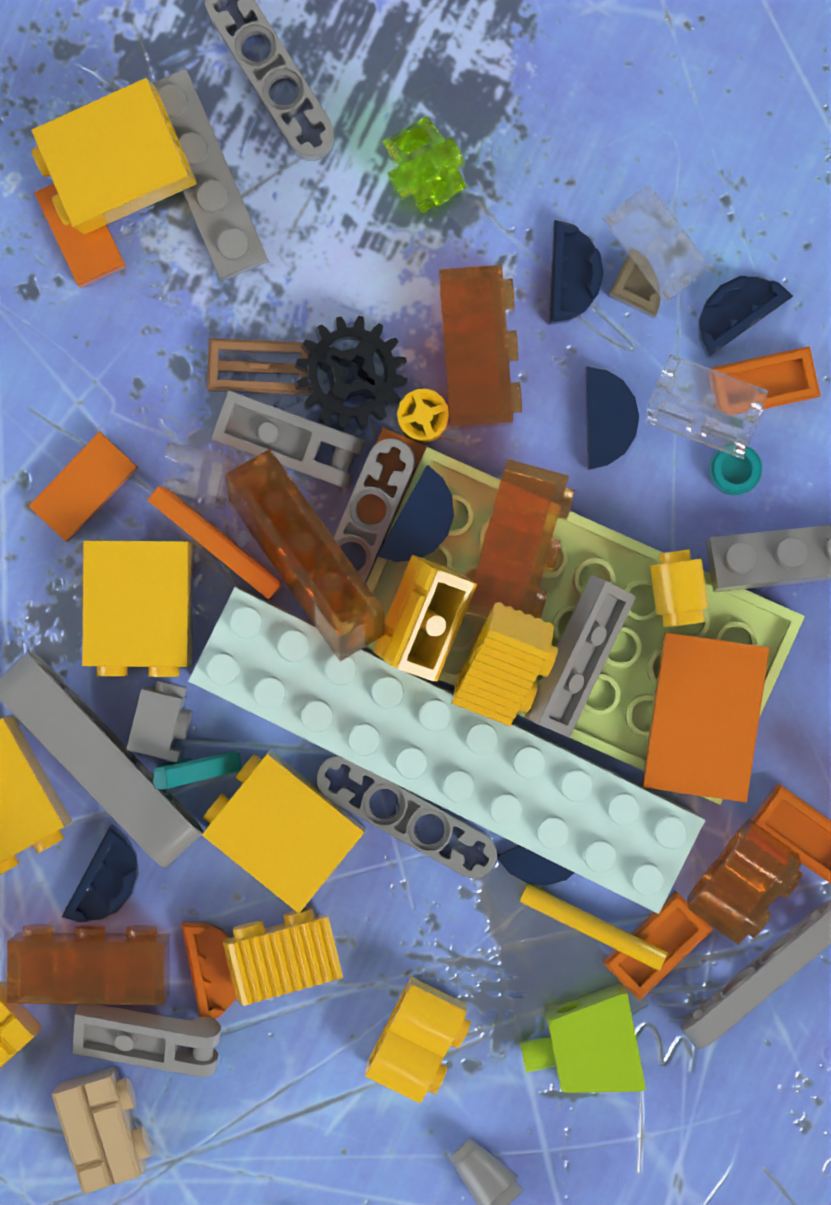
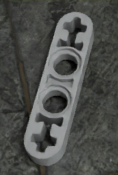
[205,0,335,161]
[307,438,416,628]
[316,755,497,879]
[680,900,831,1050]

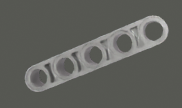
[0,650,204,868]

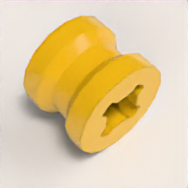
[397,388,449,443]

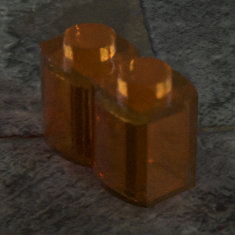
[687,819,802,944]

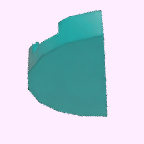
[152,751,242,789]

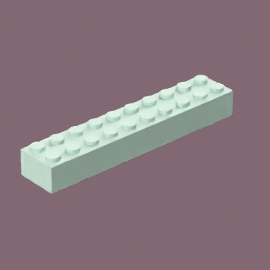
[188,587,705,914]

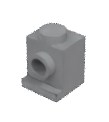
[126,680,193,762]

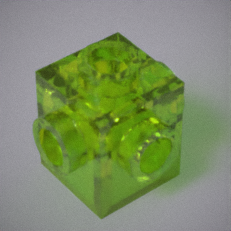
[382,116,467,213]

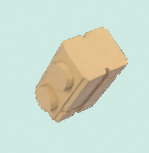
[51,1066,152,1194]

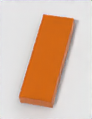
[147,486,283,600]

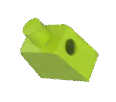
[520,983,646,1093]

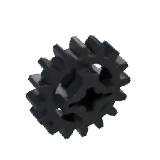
[294,316,408,430]

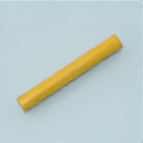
[520,883,669,971]

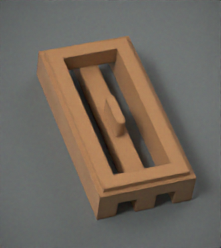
[207,338,311,396]

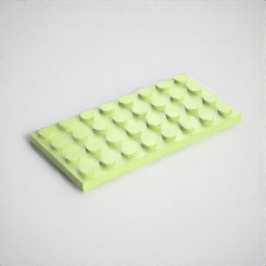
[343,447,805,805]

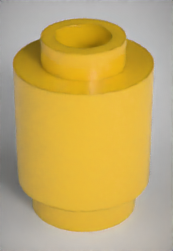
[649,549,708,627]

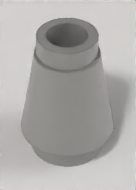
[448,1138,523,1205]

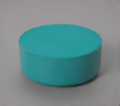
[708,443,762,496]

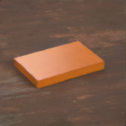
[641,632,770,803]

